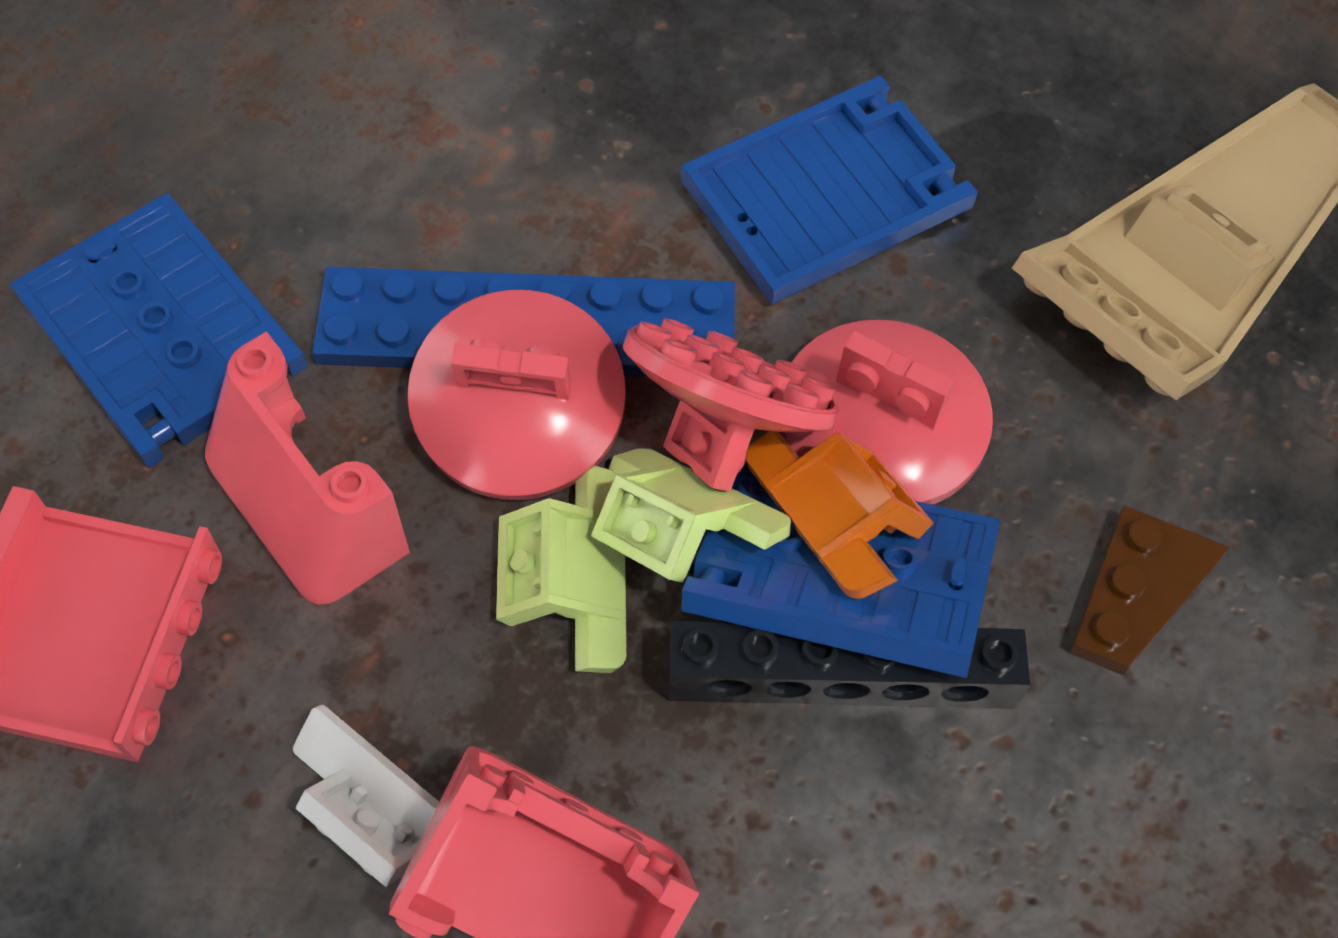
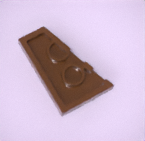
[1069,505,1231,675]

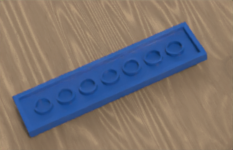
[312,267,735,377]

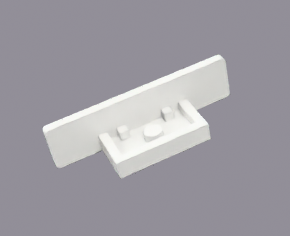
[293,705,439,887]

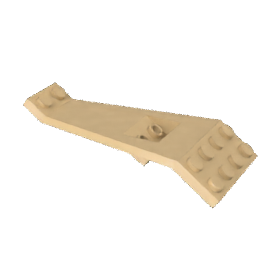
[1012,83,1338,400]

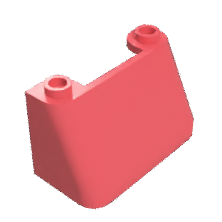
[205,331,410,605]
[389,746,699,938]

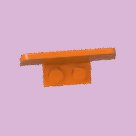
[745,431,934,599]

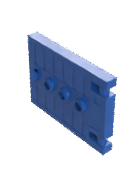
[681,75,978,305]
[9,192,308,469]
[681,465,1001,678]

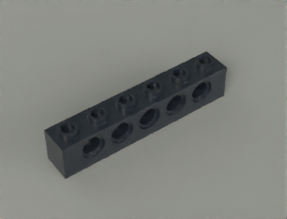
[668,621,1030,709]

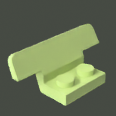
[591,449,791,583]
[496,466,627,673]

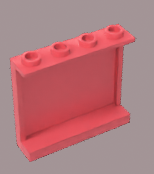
[0,486,222,762]

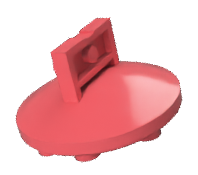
[408,290,626,500]
[623,318,839,492]
[780,320,993,505]

